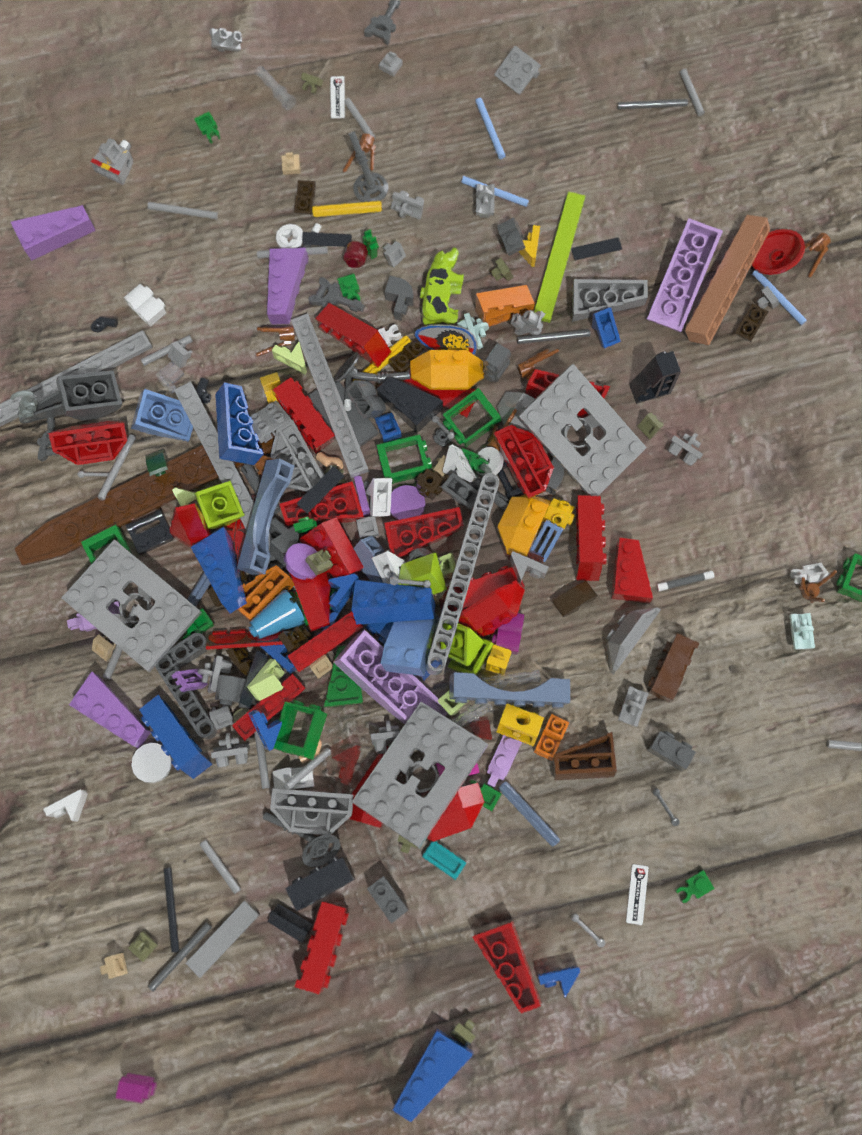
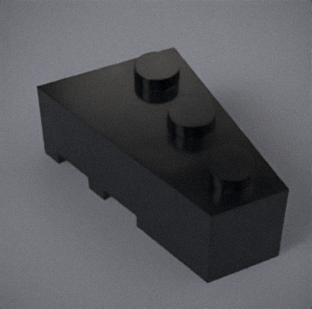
[629,351,681,404]
[377,376,443,433]
[285,856,355,911]

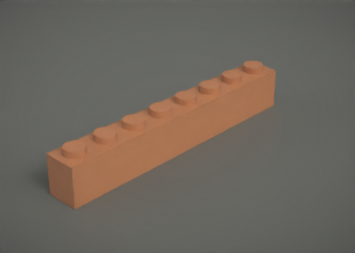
[685,215,770,345]

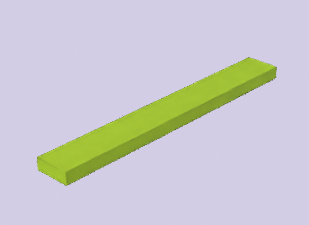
[534,192,585,323]

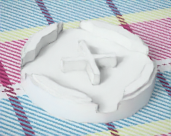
[132,743,172,783]

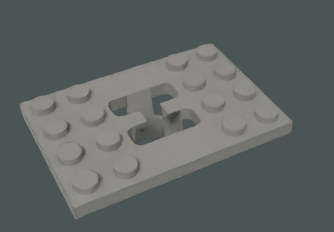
[517,364,647,496]
[62,540,202,672]
[352,702,488,849]

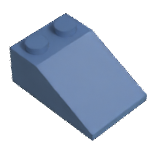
[131,389,193,442]
[381,619,436,676]

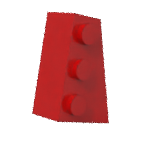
[299,518,364,578]
[611,538,653,604]

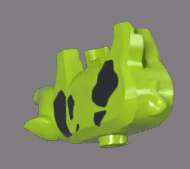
[420,247,464,325]

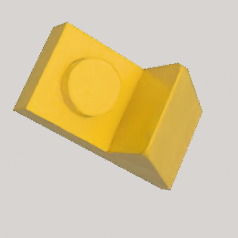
[518,225,540,267]
[260,372,281,406]
[486,645,511,676]

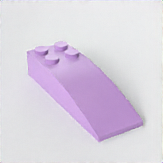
[647,219,723,332]
[333,630,448,724]

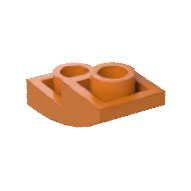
[534,714,570,761]

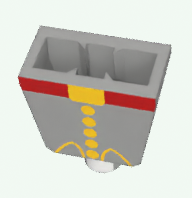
[90,140,133,185]

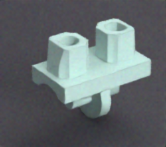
[457,313,489,349]
[789,613,815,650]

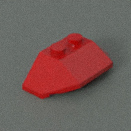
[48,421,128,465]
[494,425,554,499]
[458,580,525,637]
[427,783,485,842]

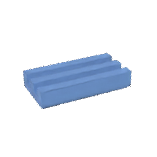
[529,519,564,562]

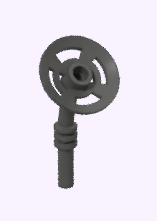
[348,131,388,202]
[334,352,410,383]
[263,812,340,867]

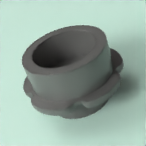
[434,429,452,447]

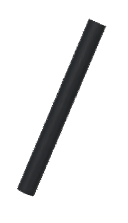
[163,868,179,953]

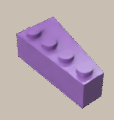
[11,205,96,261]
[267,248,309,324]
[69,672,151,748]

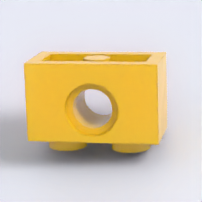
[496,704,544,746]

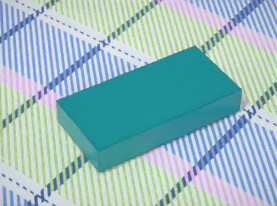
[422,841,466,880]

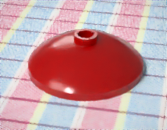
[752,229,805,275]

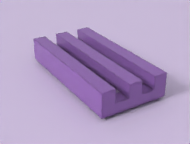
[354,476,370,517]
[171,669,208,692]

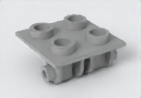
[494,46,541,95]
[250,401,291,443]

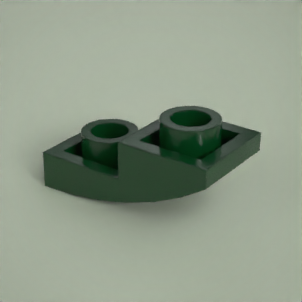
[145,449,168,477]

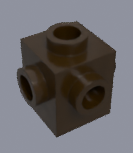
[416,469,443,501]

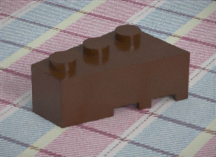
[647,633,700,703]
[552,732,617,781]

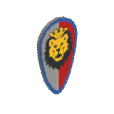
[415,325,477,355]

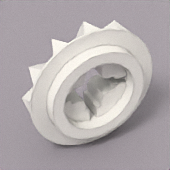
[276,224,303,248]

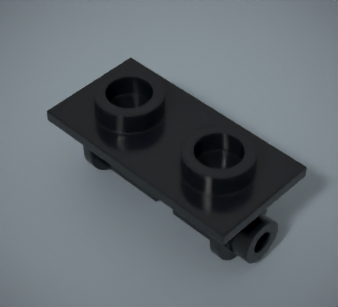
[267,903,313,943]

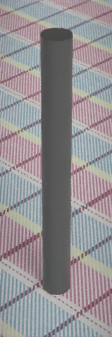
[618,99,688,110]
[517,329,590,344]
[148,922,212,992]

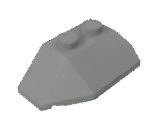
[497,392,570,433]
[270,420,324,492]
[606,607,661,675]
[270,788,354,835]

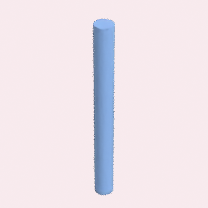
[475,98,505,159]
[462,176,529,207]
[752,270,807,325]

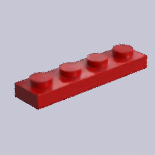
[288,611,364,673]
[232,674,306,741]

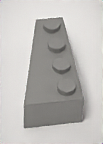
[572,279,648,322]

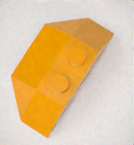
[410,350,484,390]
[497,495,552,557]

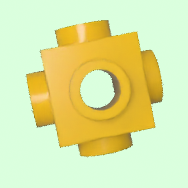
[543,498,575,529]

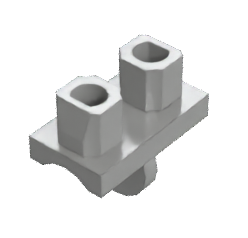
[209,28,242,52]
[476,184,495,218]
[391,191,424,220]
[511,310,545,335]
[668,433,703,466]
[197,656,232,693]
[618,686,649,727]
[371,721,400,754]
[211,733,250,767]

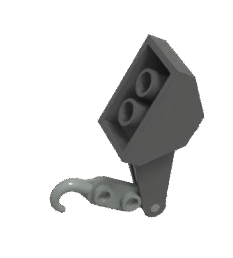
[10,370,122,424]

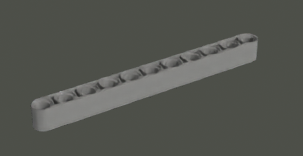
[426,473,499,675]

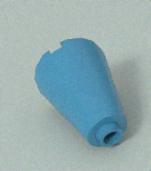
[248,590,305,639]

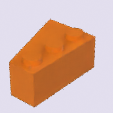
[475,285,535,327]
[237,565,294,621]

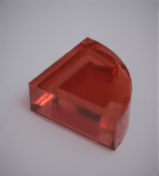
[469,720,492,740]

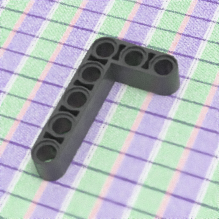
[155,633,217,739]

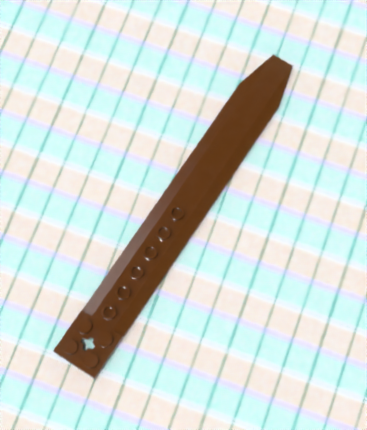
[14,406,285,566]

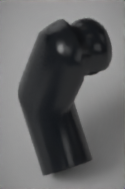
[90,317,118,333]
[196,378,212,404]

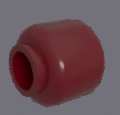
[343,241,368,269]

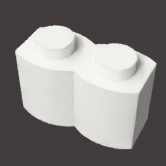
[124,284,166,327]

